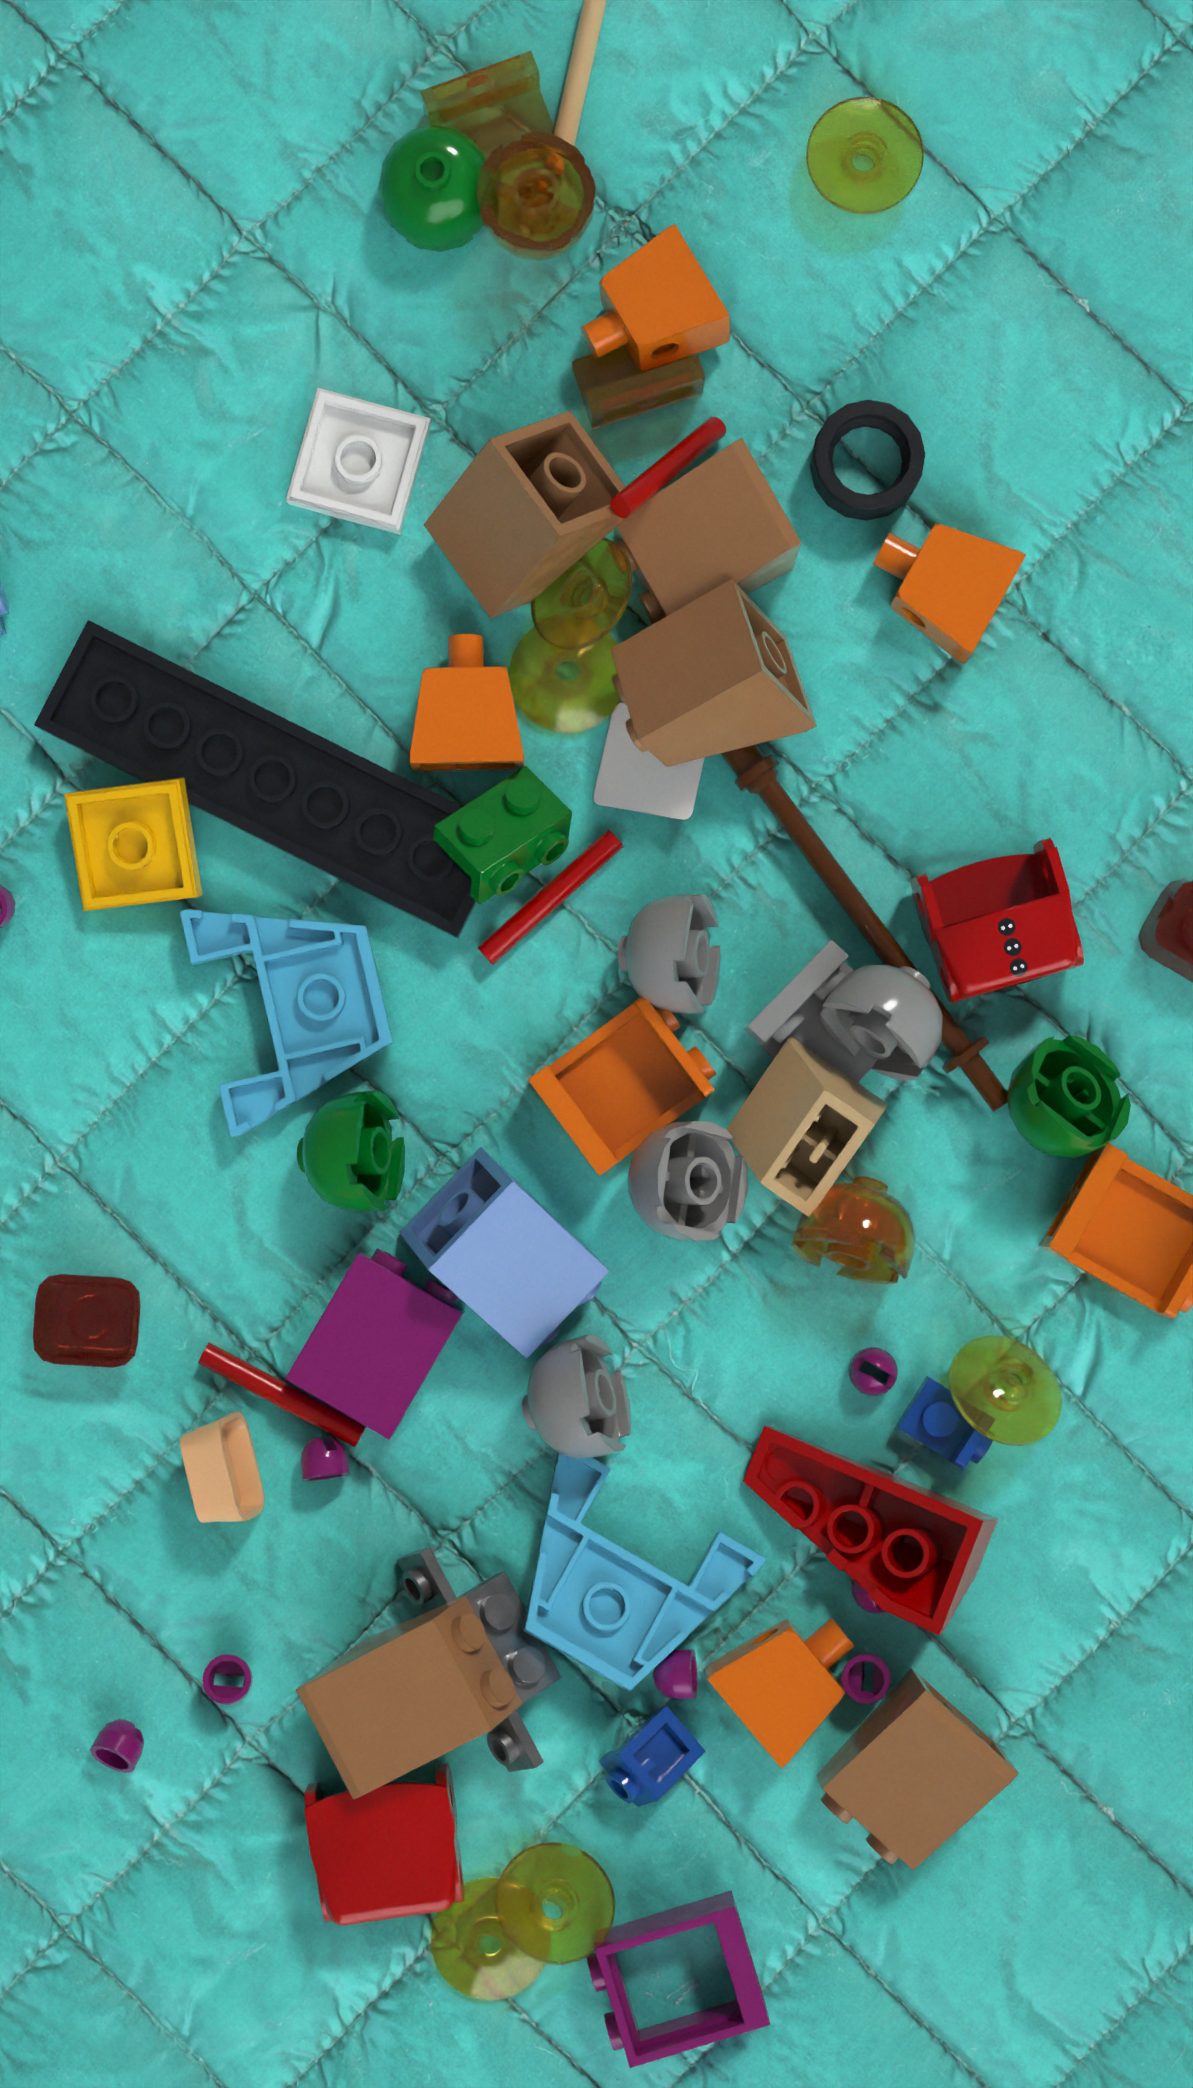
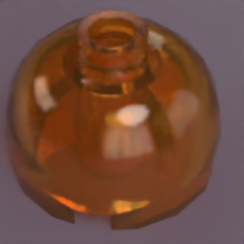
[477,132,596,261]
[791,1176,916,1284]

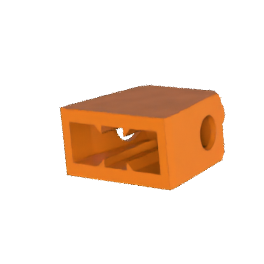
[580,224,730,371]
[873,524,1026,664]
[410,634,525,772]
[704,1618,855,1768]

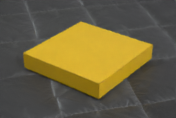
[64,778,203,911]

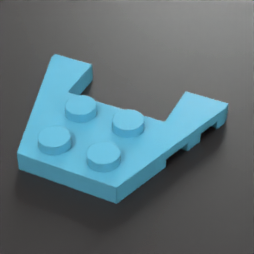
[179,909,394,1138]
[523,1453,766,1691]

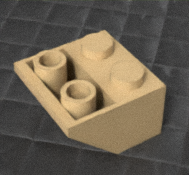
[726,1036,889,1218]

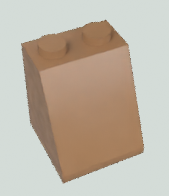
[423,410,626,619]
[609,438,801,624]
[610,579,817,767]
[296,1595,523,1799]
[817,1668,1019,1870]

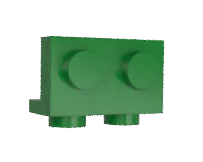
[433,766,572,904]

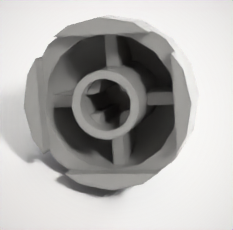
[618,894,721,1013]
[820,965,943,1080]
[628,1121,748,1241]
[522,1334,631,1458]

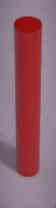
[610,417,726,518]
[477,830,624,965]
[198,1343,366,1447]

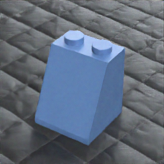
[399,1147,610,1359]

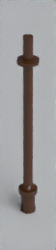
[720,744,1008,1112]

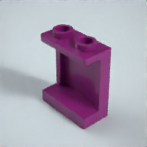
[285,1248,465,1440]

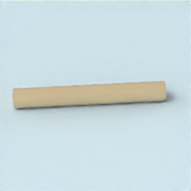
[547,0,607,171]

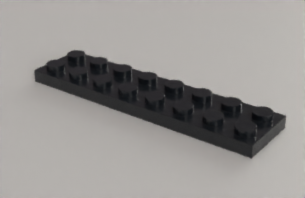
[34,620,477,939]

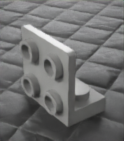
[743,940,877,1083]

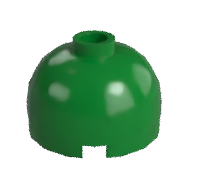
[378,125,496,252]
[1006,1035,1131,1158]
[297,1091,405,1212]

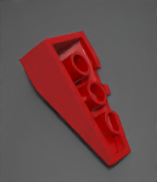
[743,1426,998,1635]

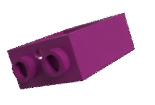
[586,1890,770,2068]

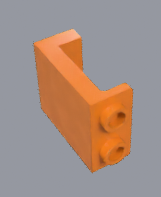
[528,997,716,1176]
[1038,1143,1193,1319]

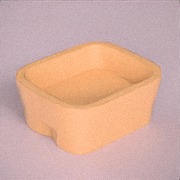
[180,1412,265,1523]

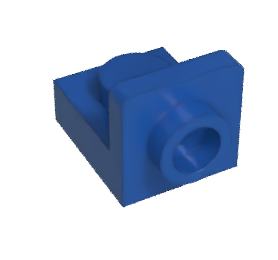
[895,1376,995,1470]
[599,1705,706,1806]

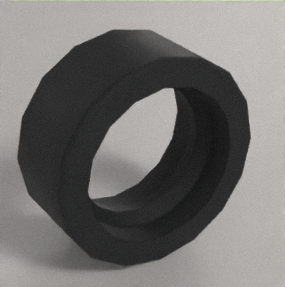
[810,400,925,521]

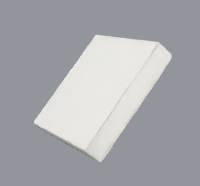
[286,388,432,535]

